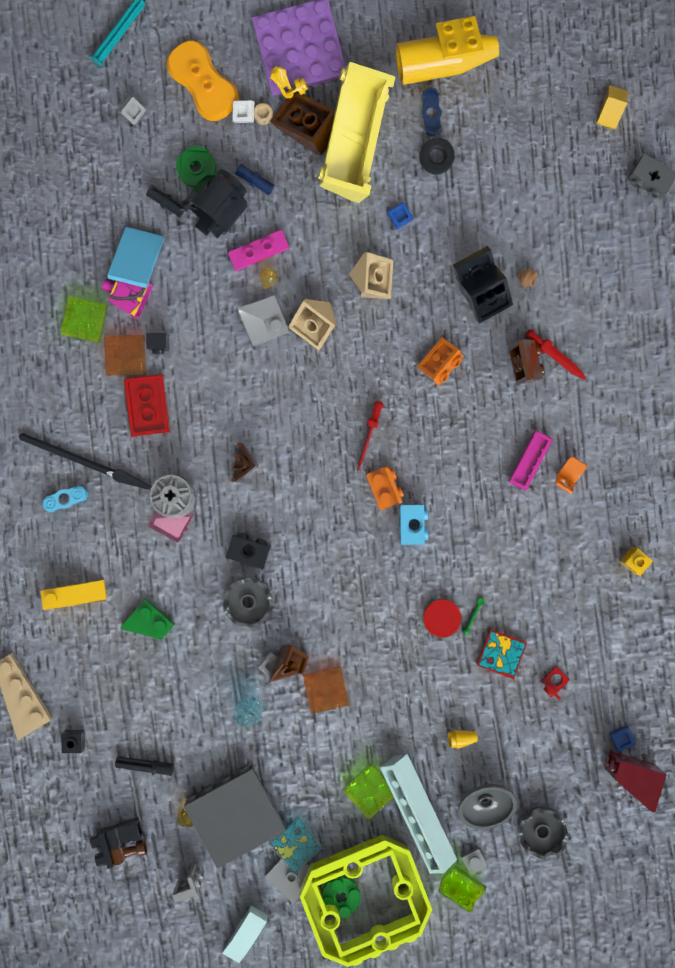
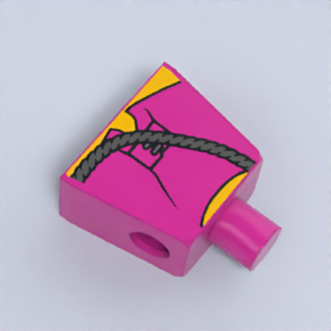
[102,279,153,320]

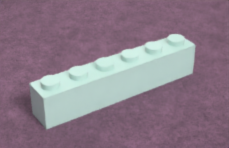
[380,754,457,874]

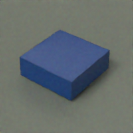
[387,202,414,230]
[609,726,636,752]

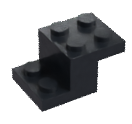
[453,246,513,324]

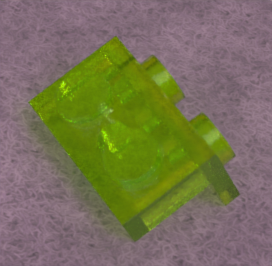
[439,865,487,913]

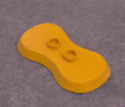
[166,40,239,121]

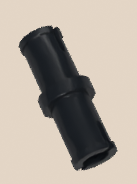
[146,185,184,218]

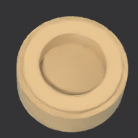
[254,103,273,125]

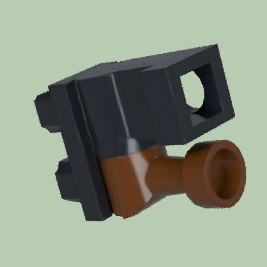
[90,817,147,869]

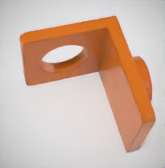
[555,456,587,494]

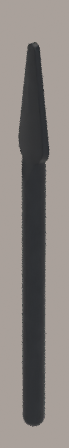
[19,433,151,490]

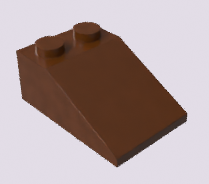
[270,92,336,156]
[508,339,545,386]

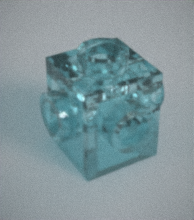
[232,694,265,729]

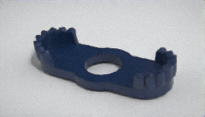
[422,87,442,136]

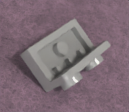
[172,862,204,903]

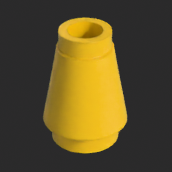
[447,730,478,749]

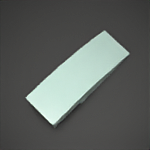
[222,905,268,963]

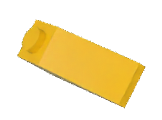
[40,580,107,610]

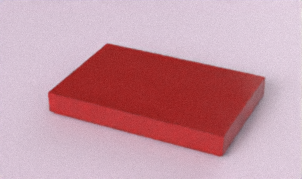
[124,374,170,437]

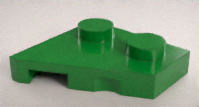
[120,599,175,640]

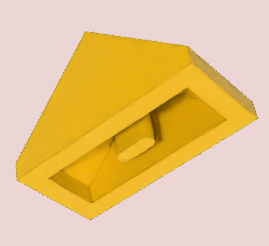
[596,85,628,130]

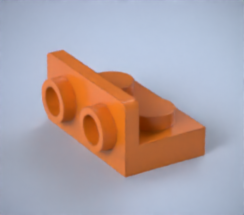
[417,337,463,386]
[366,466,404,510]

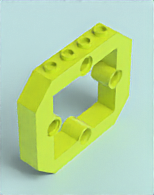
[299,834,432,967]

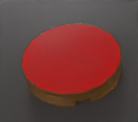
[423,598,462,638]

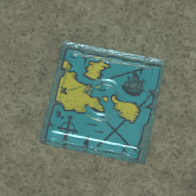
[269,817,324,875]

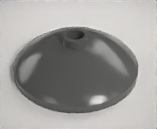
[458,784,517,829]

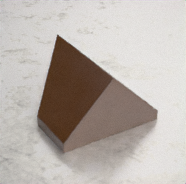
[231,443,259,482]
[268,645,309,683]

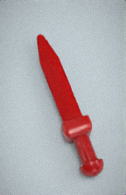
[526,329,586,380]
[357,401,384,473]

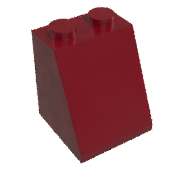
[604,750,667,813]

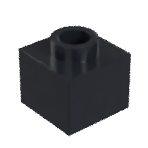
[146,333,169,354]
[61,730,85,753]

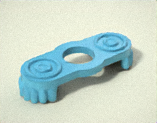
[42,485,89,512]

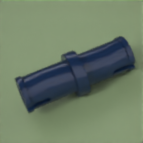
[235,163,275,196]

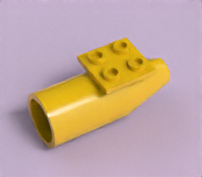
[396,16,499,85]

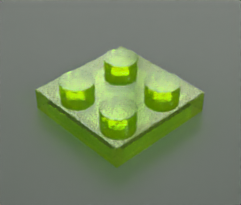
[60,296,108,343]
[343,763,394,820]

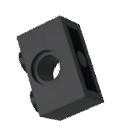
[225,532,271,570]

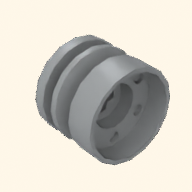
[149,475,196,519]

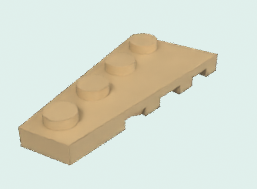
[0,653,53,741]

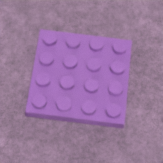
[252,0,346,96]

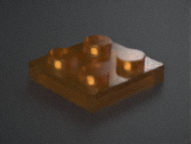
[104,335,146,376]
[303,666,349,714]

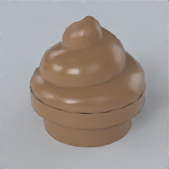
[516,268,538,288]

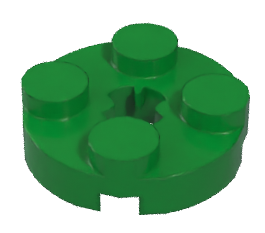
[176,146,216,188]
[322,876,360,918]

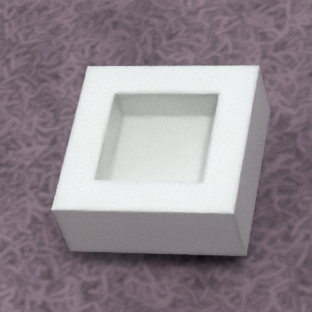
[233,100,254,123]

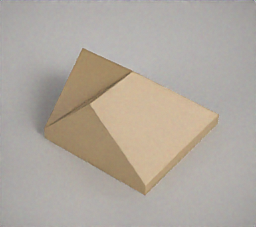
[349,252,393,299]
[288,299,337,351]

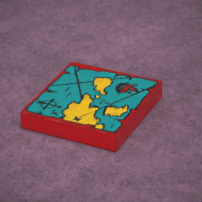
[476,629,527,679]

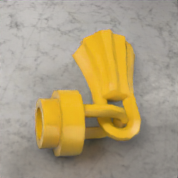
[270,66,309,99]

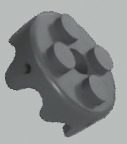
[223,577,273,628]
[518,806,569,859]

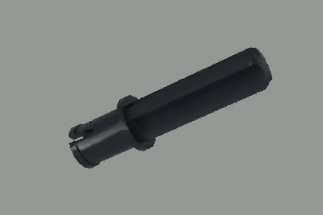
[115,756,174,776]

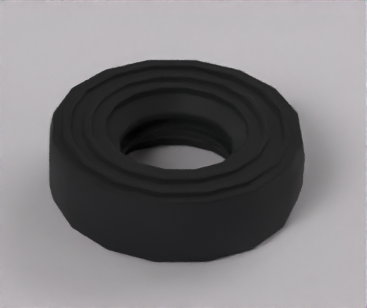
[420,138,455,174]

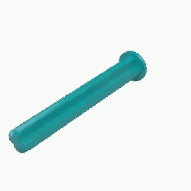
[89,0,145,67]

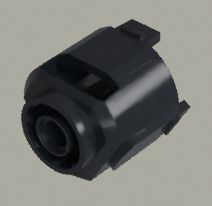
[179,169,248,239]

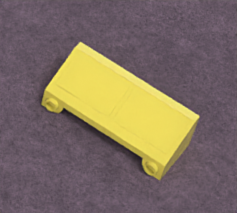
[318,62,395,203]

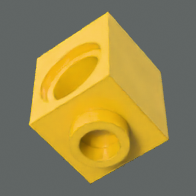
[619,547,653,576]

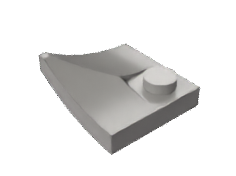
[237,295,289,347]

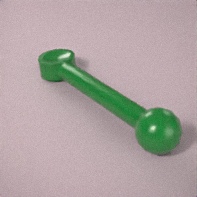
[462,598,485,635]

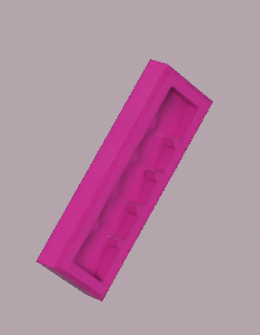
[228,230,290,272]
[508,430,553,491]

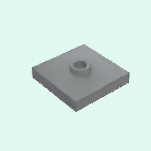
[265,850,310,903]

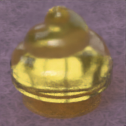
[258,268,278,289]
[177,808,193,828]

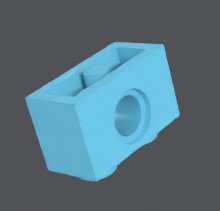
[399,504,428,545]

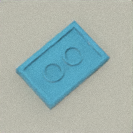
[107,227,164,288]

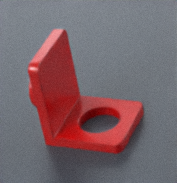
[541,666,570,700]

